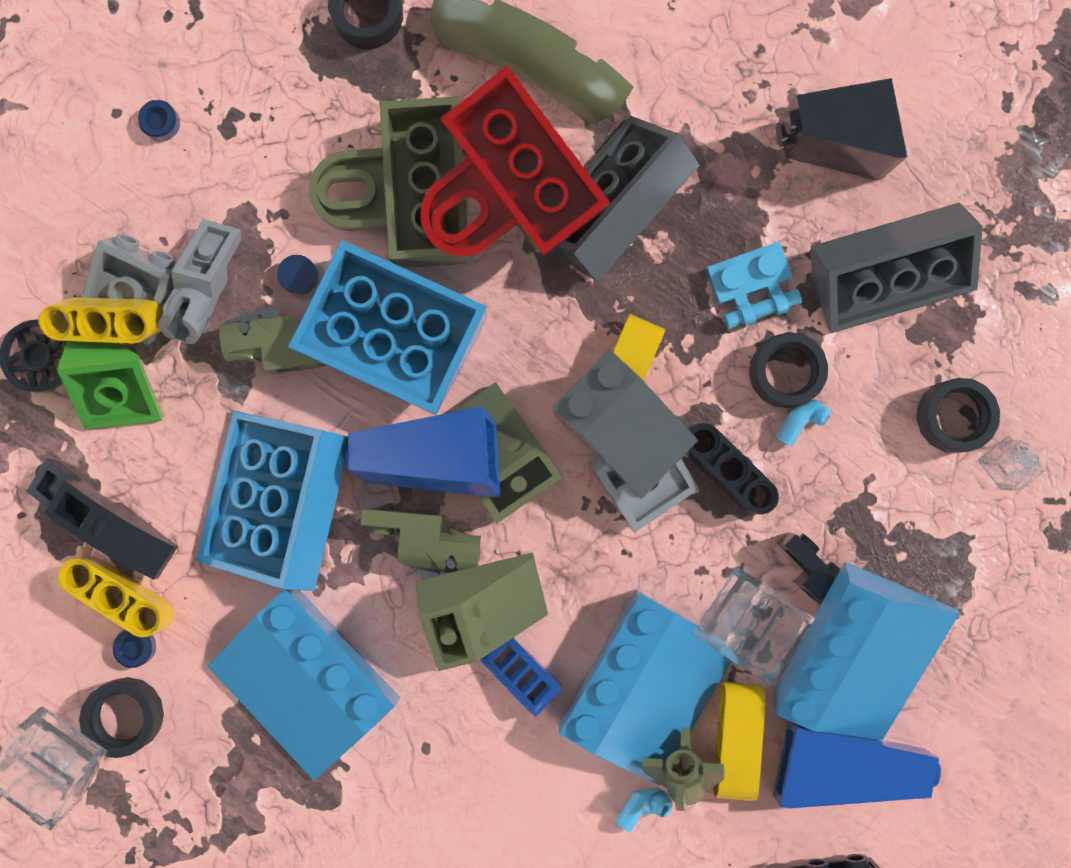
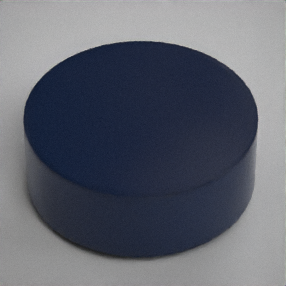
[138,100,180,142]
[277,254,318,295]
[113,630,156,668]

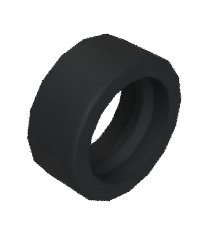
[328,0,403,49]
[749,332,829,408]
[917,378,1000,453]
[79,677,164,758]

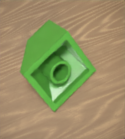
[57,341,163,429]

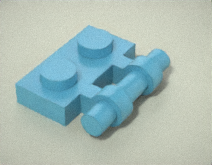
[705,241,802,329]

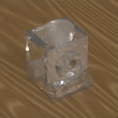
[977,436,1045,491]

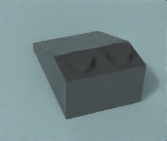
[552,349,698,499]

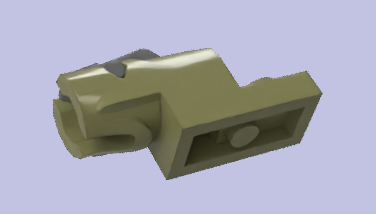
[219,307,327,374]
[360,508,481,580]

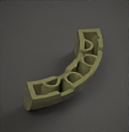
[431,0,634,123]

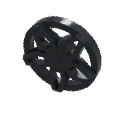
[0,320,67,393]

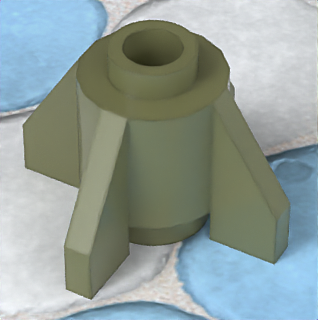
[642,727,725,811]

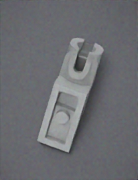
[159,219,241,344]

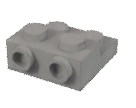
[81,234,175,345]
[587,453,699,533]

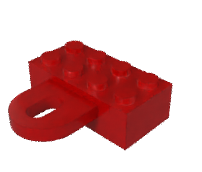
[421,65,610,256]

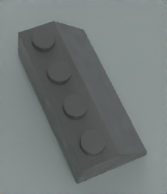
[553,116,699,282]
[811,202,983,333]

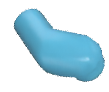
[776,399,832,447]
[615,788,673,833]

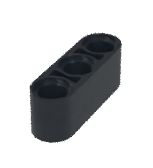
[686,423,779,515]

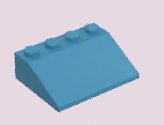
[288,240,487,415]
[196,410,348,591]
[774,562,960,740]
[207,589,401,780]
[558,589,738,785]

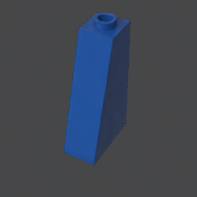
[345,406,500,497]
[773,720,941,809]

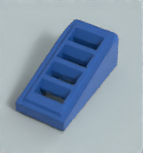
[480,637,562,717]

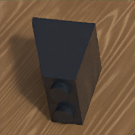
[776,78,908,180]

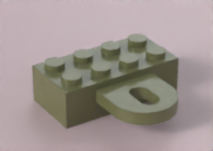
[309,96,472,268]

